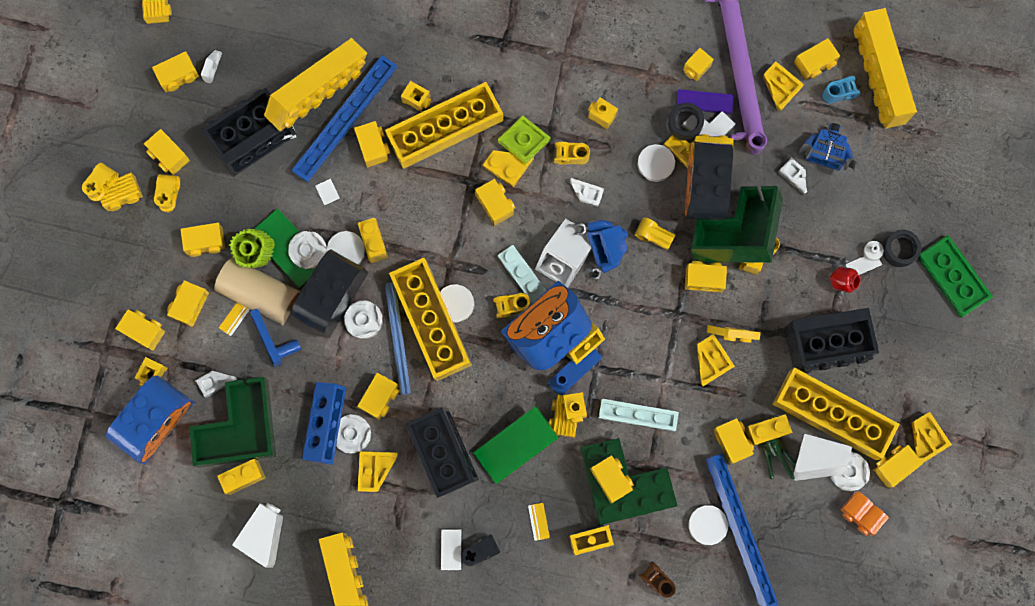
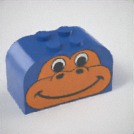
[501,280,592,370]
[106,375,195,464]

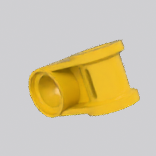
[554,142,590,165]
[82,163,119,201]
[154,174,180,212]
[493,293,531,318]

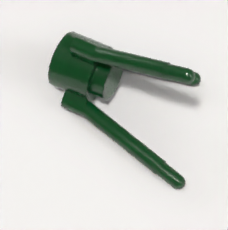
[763,438,796,479]

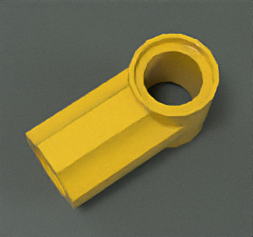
[634,217,675,250]

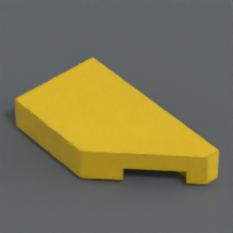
[663,135,690,168]

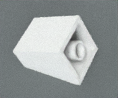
[535,219,592,288]
[792,434,854,481]
[233,503,283,568]

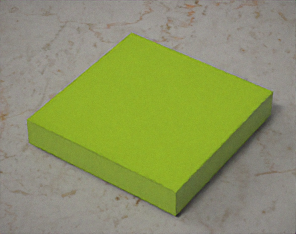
[498,115,551,165]

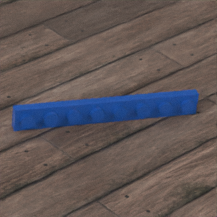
[292,55,397,183]
[706,454,779,606]

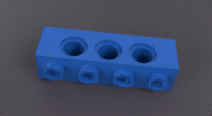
[302,382,346,465]

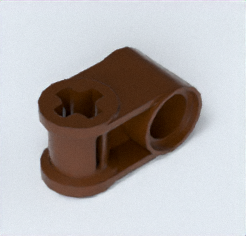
[638,561,676,598]

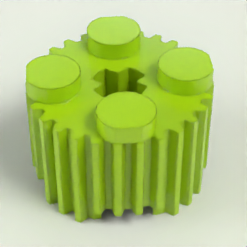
[229,229,275,268]

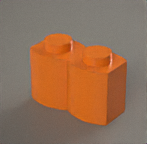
[840,491,889,536]

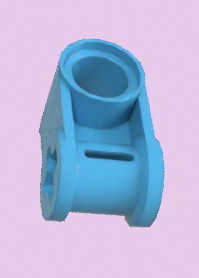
[822,76,861,104]

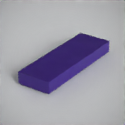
[676,89,733,114]

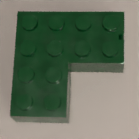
[691,186,783,263]
[189,377,276,468]
[580,438,678,526]

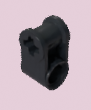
[462,534,501,566]

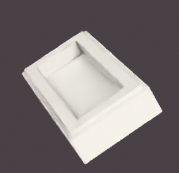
[441,530,461,570]

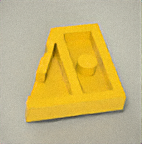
[763,61,804,112]
[483,150,534,187]
[707,325,761,343]
[697,334,735,386]
[912,412,952,463]
[358,451,398,492]

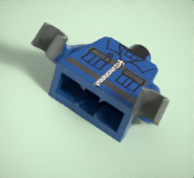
[798,123,857,172]
[573,219,628,279]

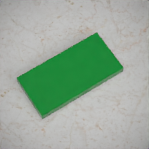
[255,209,316,289]
[918,235,993,318]
[473,406,559,484]

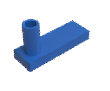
[250,309,301,367]
[547,349,603,395]

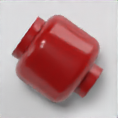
[830,266,861,293]

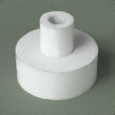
[863,241,884,261]

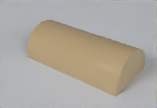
[214,258,301,326]

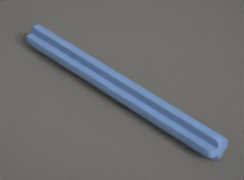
[385,282,411,395]

